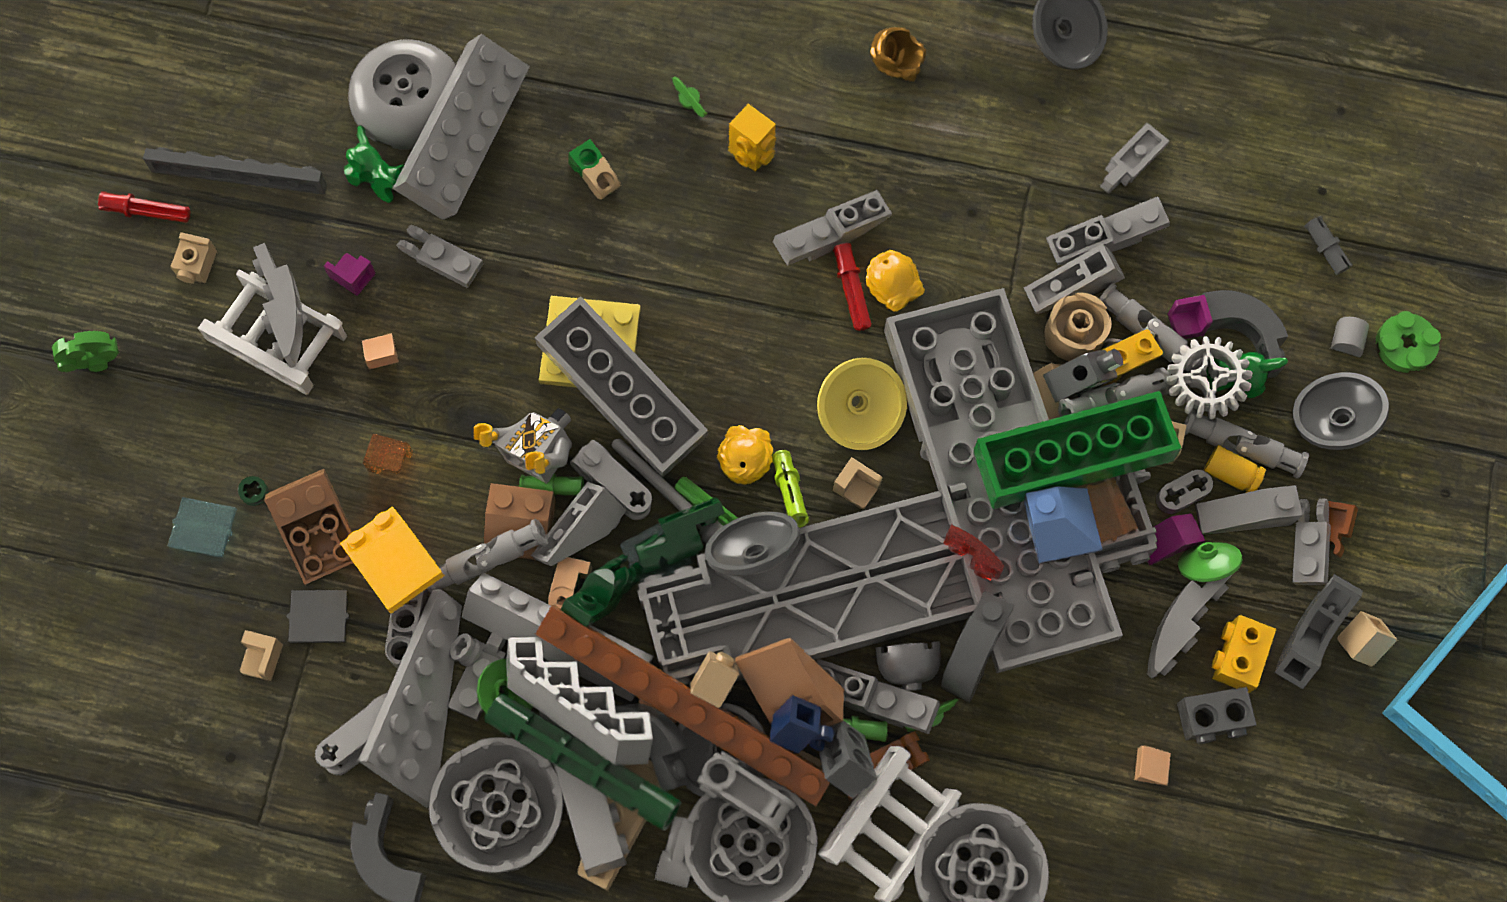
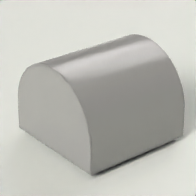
[1331,317,1369,357]

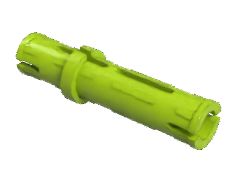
[772,450,809,528]

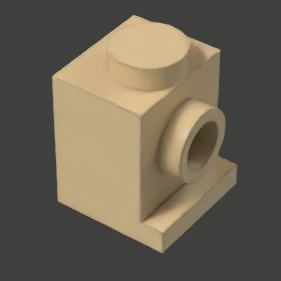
[171,232,217,284]

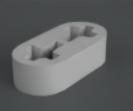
[1156,470,1213,514]

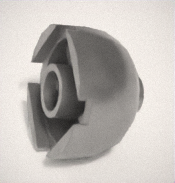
[876,642,941,690]

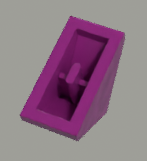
[1147,513,1206,566]

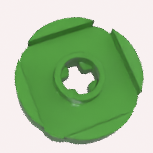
[1376,311,1441,373]
[52,331,119,372]

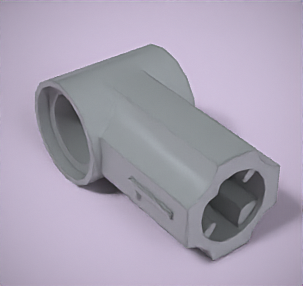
[655,816,702,888]

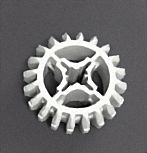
[1166,336,1252,419]

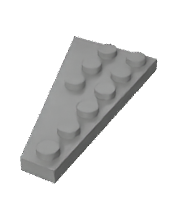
[358,589,462,808]

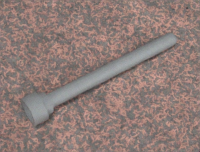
[612,439,723,544]

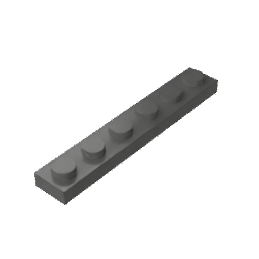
[143,147,327,195]

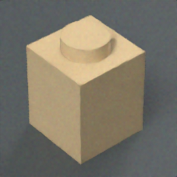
[690,650,739,708]

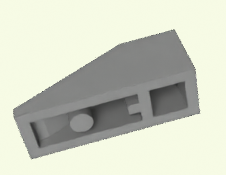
[1024,243,1125,314]
[531,482,627,566]
[1195,485,1302,535]

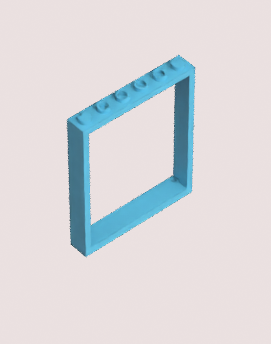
[1382,564,1507,820]

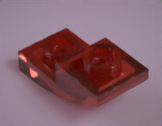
[943,524,1005,580]

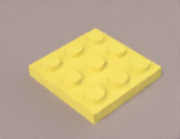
[539,296,641,388]

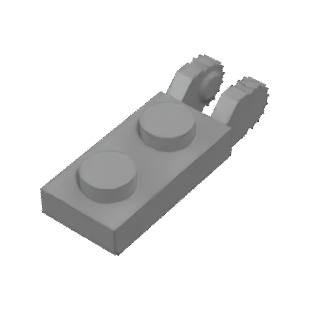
[397,225,483,288]
[1293,499,1331,585]

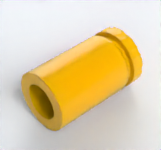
[1204,445,1266,493]

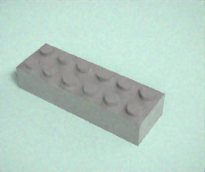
[392,34,530,220]
[535,296,708,478]

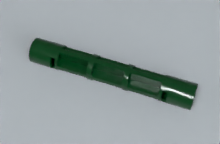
[485,694,681,831]

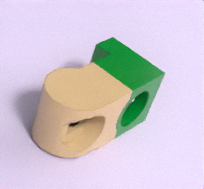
[568,139,620,200]

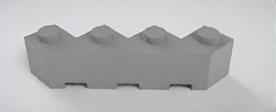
[506,637,652,765]

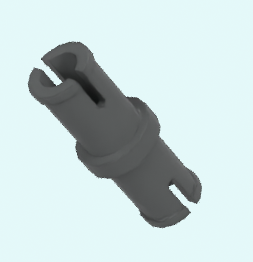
[1304,216,1353,275]

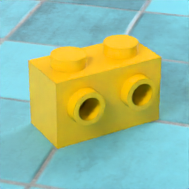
[729,103,776,172]
[1211,615,1276,693]

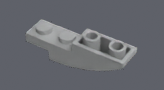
[773,190,892,266]
[1046,197,1170,265]
[252,243,303,368]
[1147,575,1232,679]
[816,659,940,734]

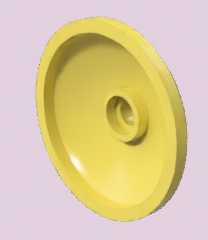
[817,358,907,450]

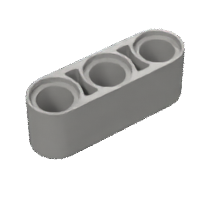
[385,589,428,669]

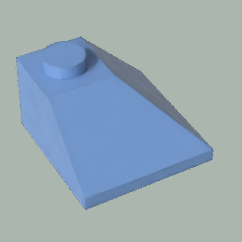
[1024,487,1102,564]

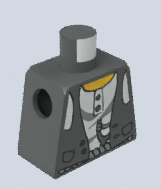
[1043,349,1123,403]

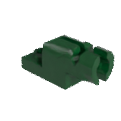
[634,497,725,574]
[560,554,642,627]

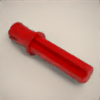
[98,191,191,223]
[833,243,871,331]

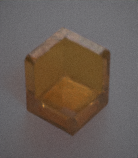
[363,434,413,475]

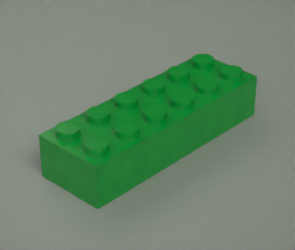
[973,391,1182,509]

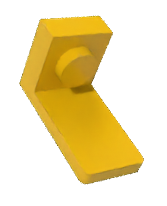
[1102,329,1163,386]

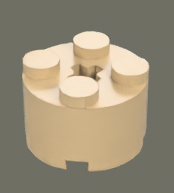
[1045,293,1112,361]

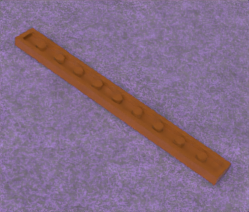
[535,605,830,806]

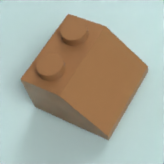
[484,483,556,560]

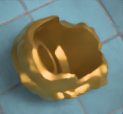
[870,27,927,82]

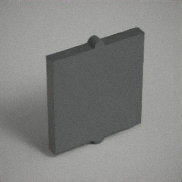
[287,590,350,643]

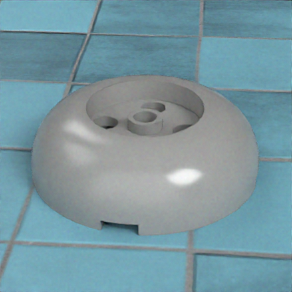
[348,39,456,149]
[429,738,563,873]
[684,777,817,902]
[914,804,1049,902]

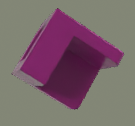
[324,253,376,296]
[1167,295,1213,339]

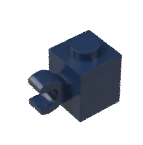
[770,695,834,754]

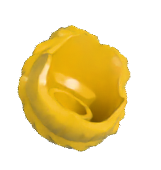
[866,250,924,312]
[717,425,773,485]

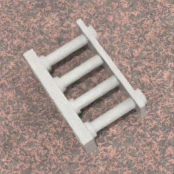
[198,270,347,395]
[817,746,962,902]

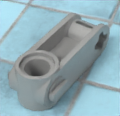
[570,440,652,520]
[315,693,387,775]
[697,751,797,834]

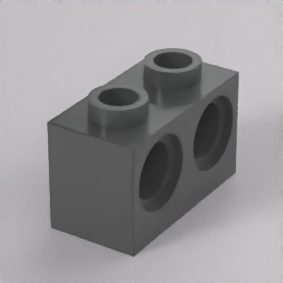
[1177,687,1256,744]
[819,720,877,798]

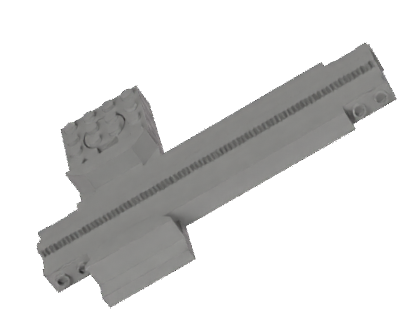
[637,288,1157,687]

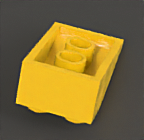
[340,506,445,614]

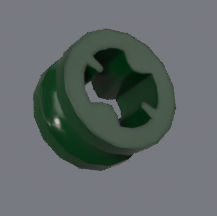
[238,476,269,506]

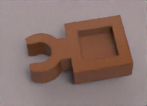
[1328,501,1358,558]

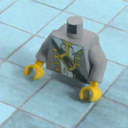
[474,408,572,484]

